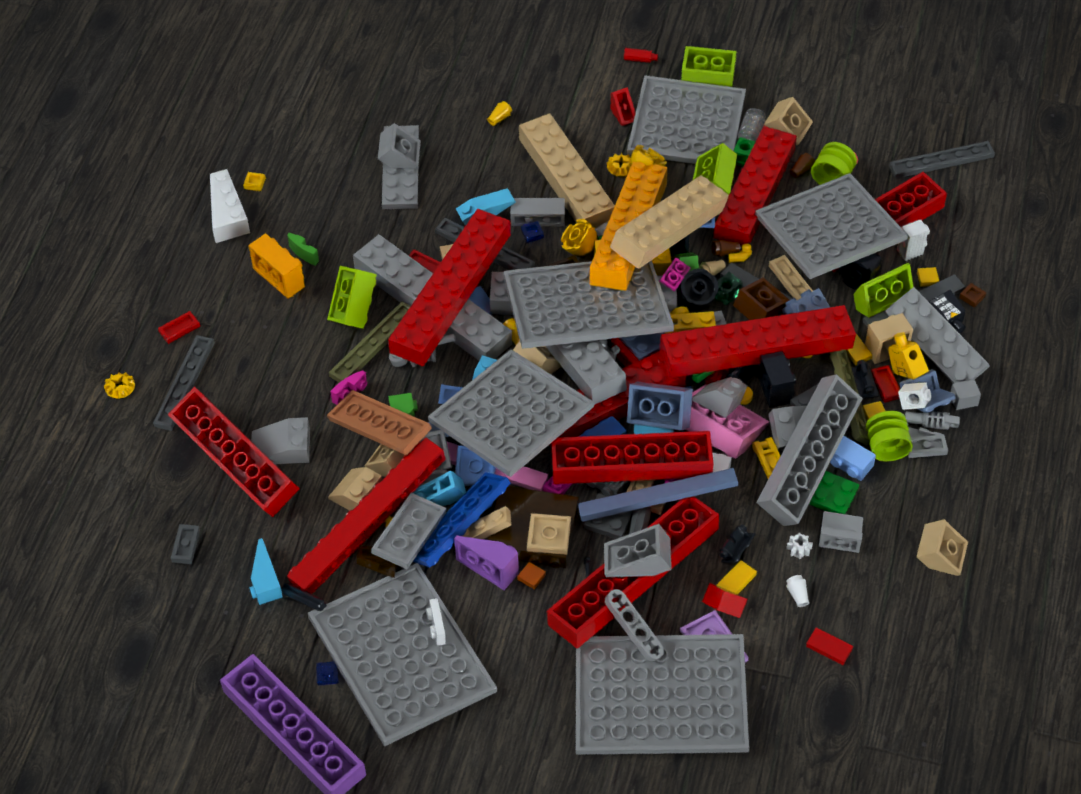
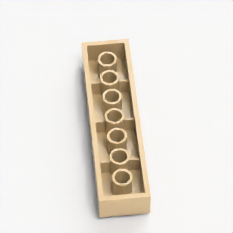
[519,113,615,228]
[610,175,729,269]

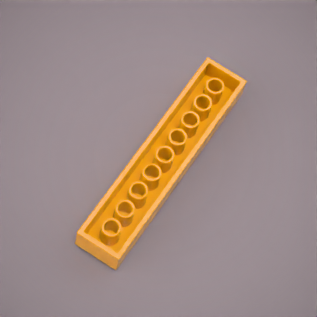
[590,162,668,291]

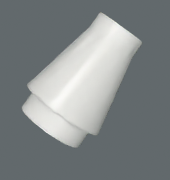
[786,575,809,607]

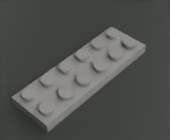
[382,125,419,209]
[885,287,990,384]

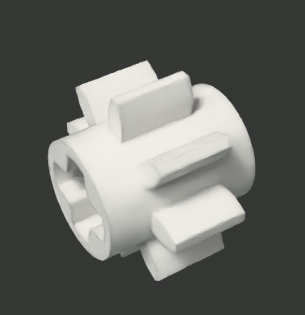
[787,533,813,559]

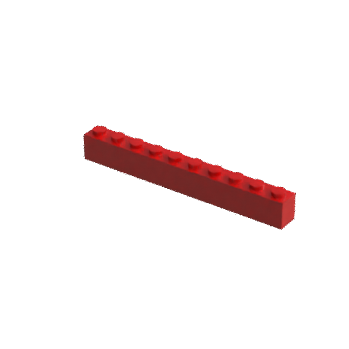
[287,437,446,594]

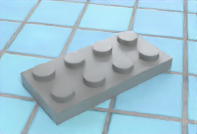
[372,493,446,569]

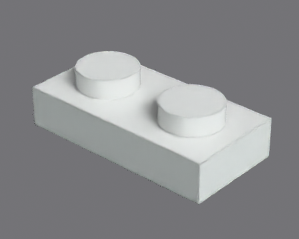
[426,598,445,646]

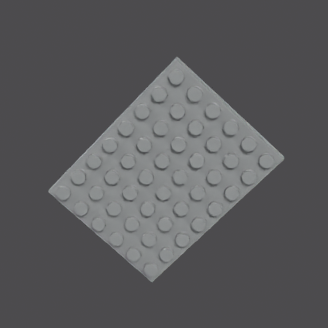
[504,260,674,349]
[308,563,497,747]
[576,634,749,755]

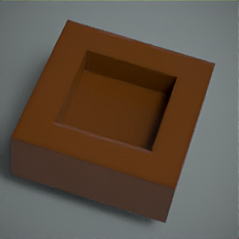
[959,283,986,308]

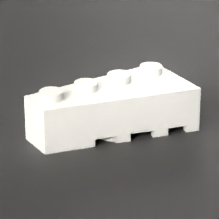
[210,169,250,243]

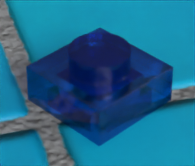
[521,221,544,243]
[316,661,339,686]

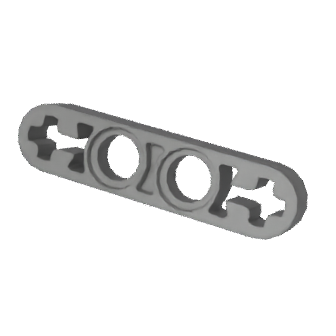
[605,589,664,661]

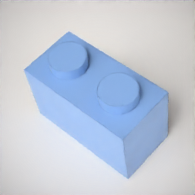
[830,436,876,481]

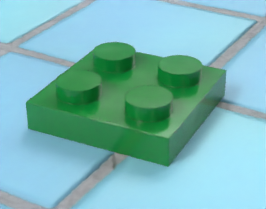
[809,471,860,514]

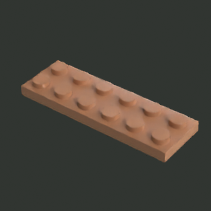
[327,390,432,455]

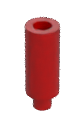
[624,48,658,63]

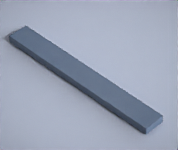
[578,468,738,522]

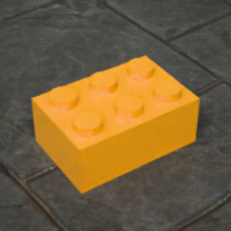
[248,233,305,299]

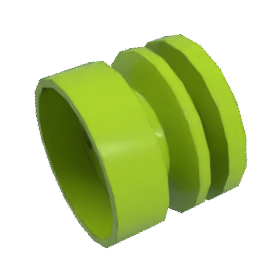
[811,142,857,185]
[866,411,913,462]

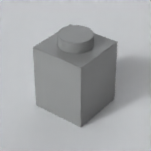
[950,379,981,410]

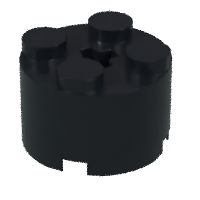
[838,253,882,290]
[678,268,718,310]

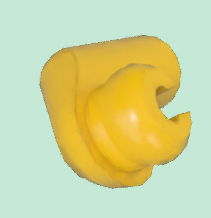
[728,244,752,263]

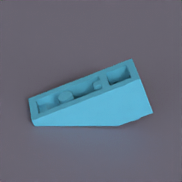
[456,188,516,225]
[403,471,466,506]
[249,538,283,605]

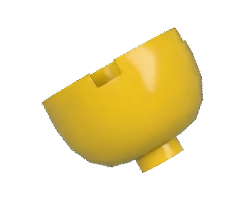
[631,145,667,167]
[561,219,597,256]

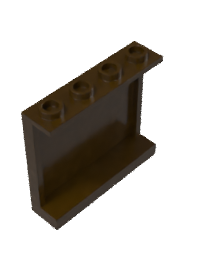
[487,486,579,568]

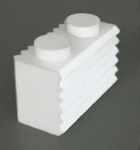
[897,220,930,261]

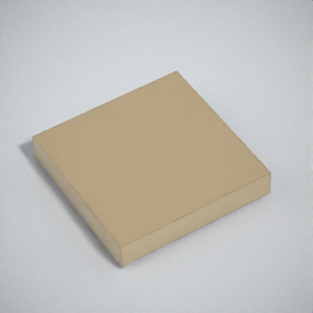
[527,513,571,555]

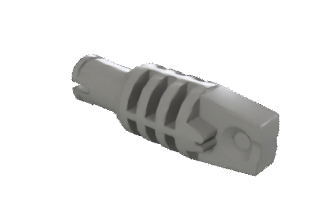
[905,411,960,430]

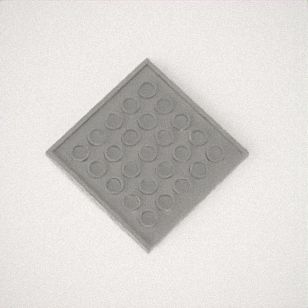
[627,76,746,164]
[755,173,907,279]
[428,350,594,477]

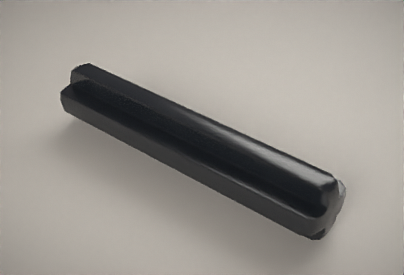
[281,583,327,611]

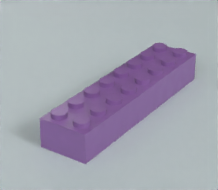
[220,654,366,794]

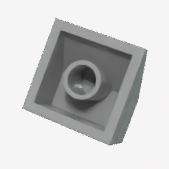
[378,123,421,168]
[692,377,748,418]

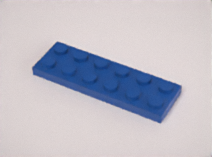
[413,472,511,567]

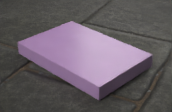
[680,610,749,662]

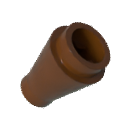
[789,153,815,178]
[712,239,740,257]

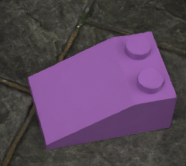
[454,536,519,590]

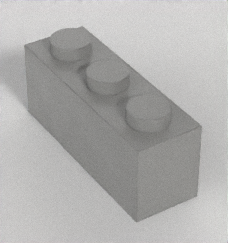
[510,198,565,226]

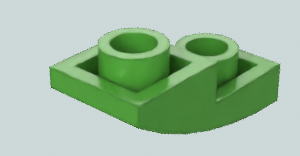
[287,233,319,266]

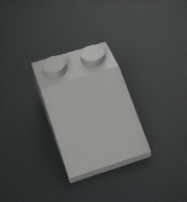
[768,406,807,451]
[251,417,310,464]
[604,524,672,577]

